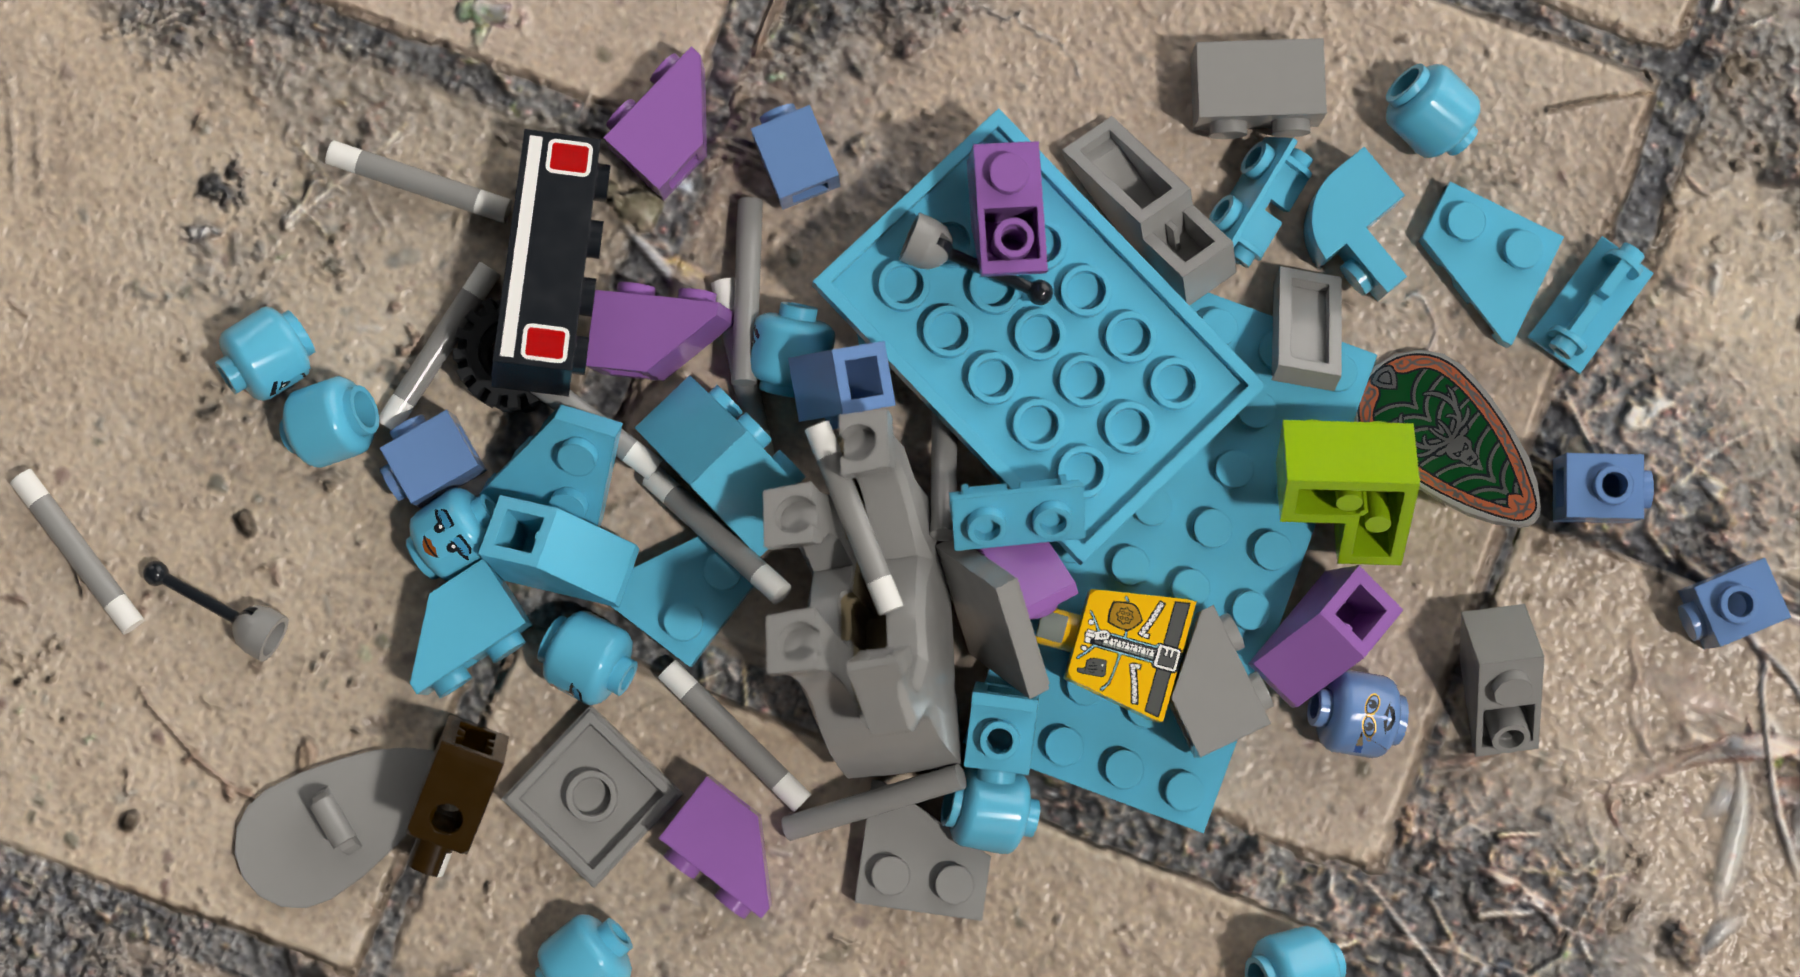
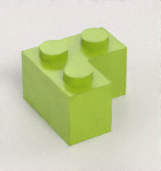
[1276,419,1420,565]

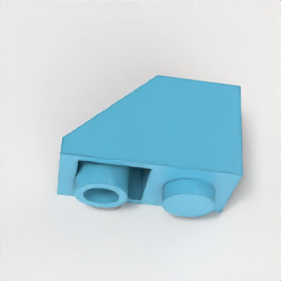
[478,495,640,608]
[410,559,533,699]

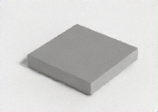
[935,539,1050,699]
[502,706,684,888]

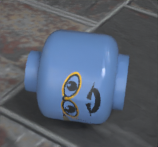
[1307,670,1409,758]

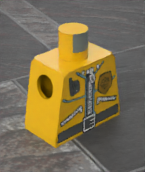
[1035,589,1196,723]

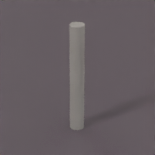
[731,197,763,386]
[930,412,957,541]
[781,764,966,841]

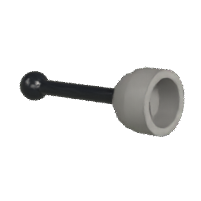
[899,212,1053,305]
[143,561,289,662]

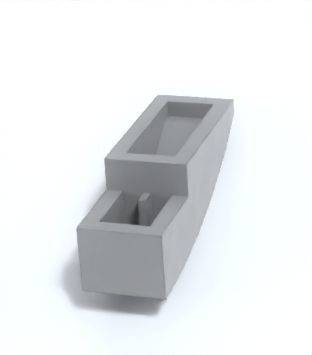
[1062,116,1237,306]

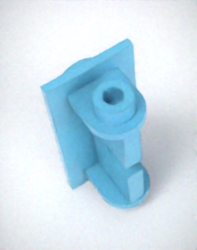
[1209,137,1313,268]
[1528,236,1654,375]
[948,474,1085,551]

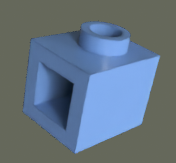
[751,103,840,210]
[788,341,896,429]
[380,409,487,508]
[1553,453,1654,523]
[1678,558,1791,649]

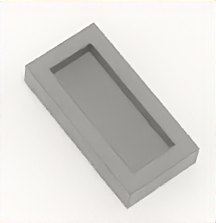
[1272,266,1342,391]

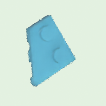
[1419,181,1564,348]
[480,404,623,527]
[611,536,754,668]

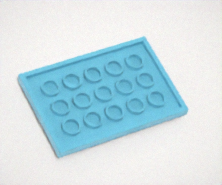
[812,108,1267,565]

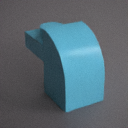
[1304,147,1407,302]

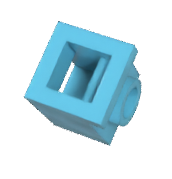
[964,681,1040,785]

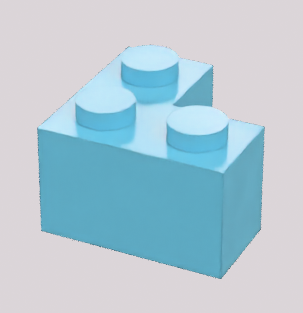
[635,375,806,557]

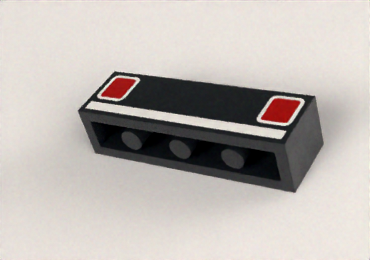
[491,129,611,397]

